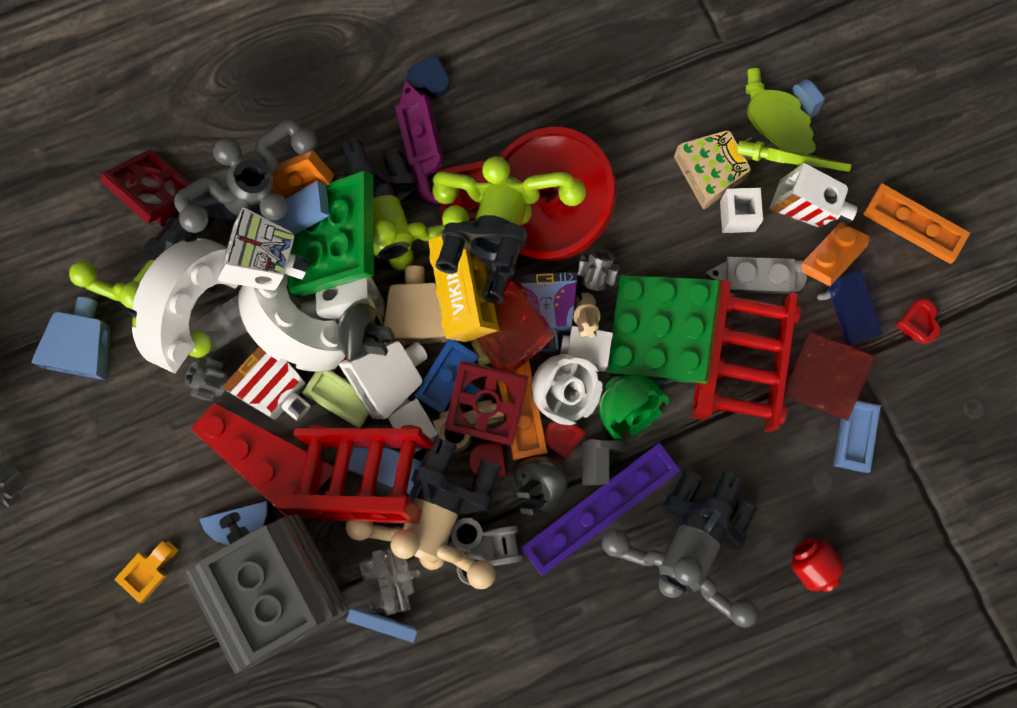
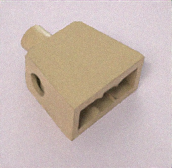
[383,266,449,345]

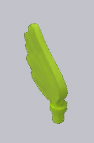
[746,68,816,167]
[737,140,852,172]

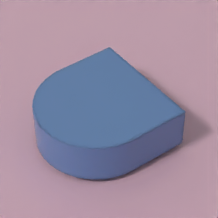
[793,79,825,118]

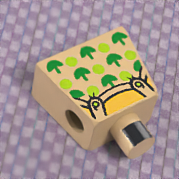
[674,131,756,210]

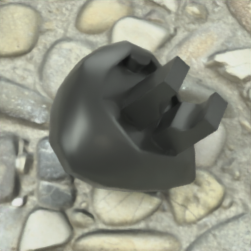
[338,302,395,361]
[512,457,568,515]

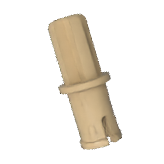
[573,293,600,338]

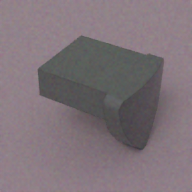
[582,439,624,486]

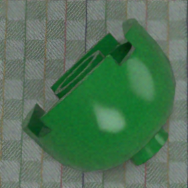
[598,374,669,441]

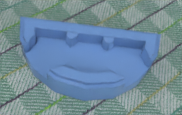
[199,501,269,545]
[346,607,417,643]

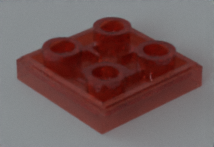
[476,281,556,373]
[784,332,875,421]

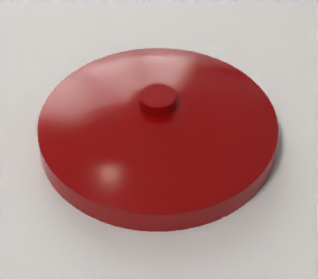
[499,127,617,261]

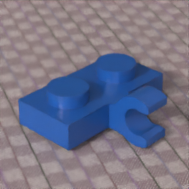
[414,339,486,413]

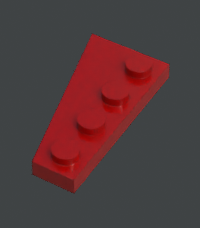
[190,403,334,517]

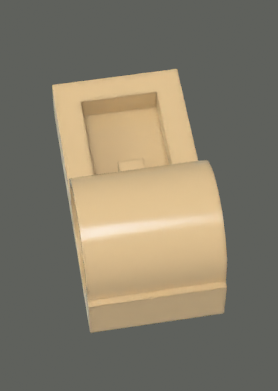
[433,400,504,453]

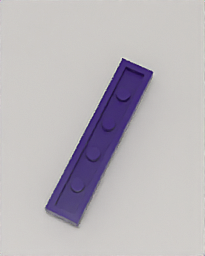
[521,443,681,576]

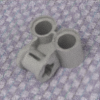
[451,518,523,585]

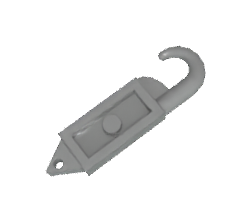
[705,257,840,300]

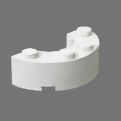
[132,238,238,373]
[238,274,345,371]

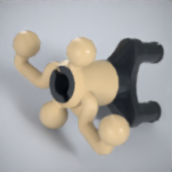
[346,437,502,590]

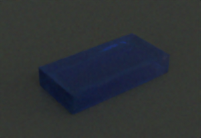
[827,270,882,345]

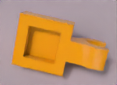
[114,541,179,603]

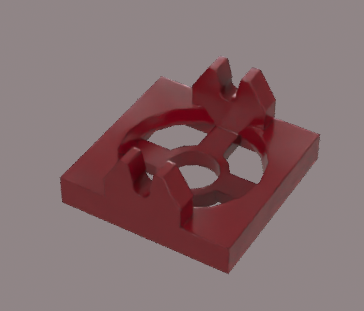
[100,149,191,227]
[444,360,529,446]

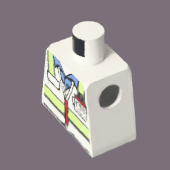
[218,207,309,290]

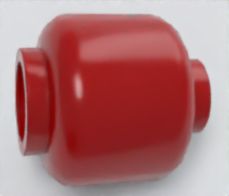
[791,538,845,592]

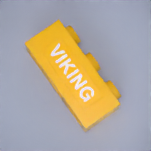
[428,235,499,342]

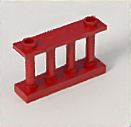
[691,279,801,432]
[276,425,434,524]

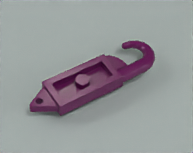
[395,82,444,204]

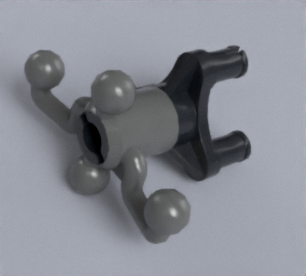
[174,120,318,233]
[602,470,759,627]

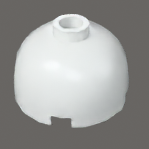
[531,354,602,425]

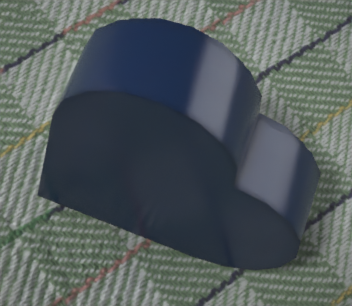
[407,55,449,97]

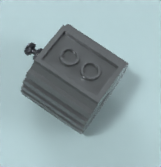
[185,512,350,675]

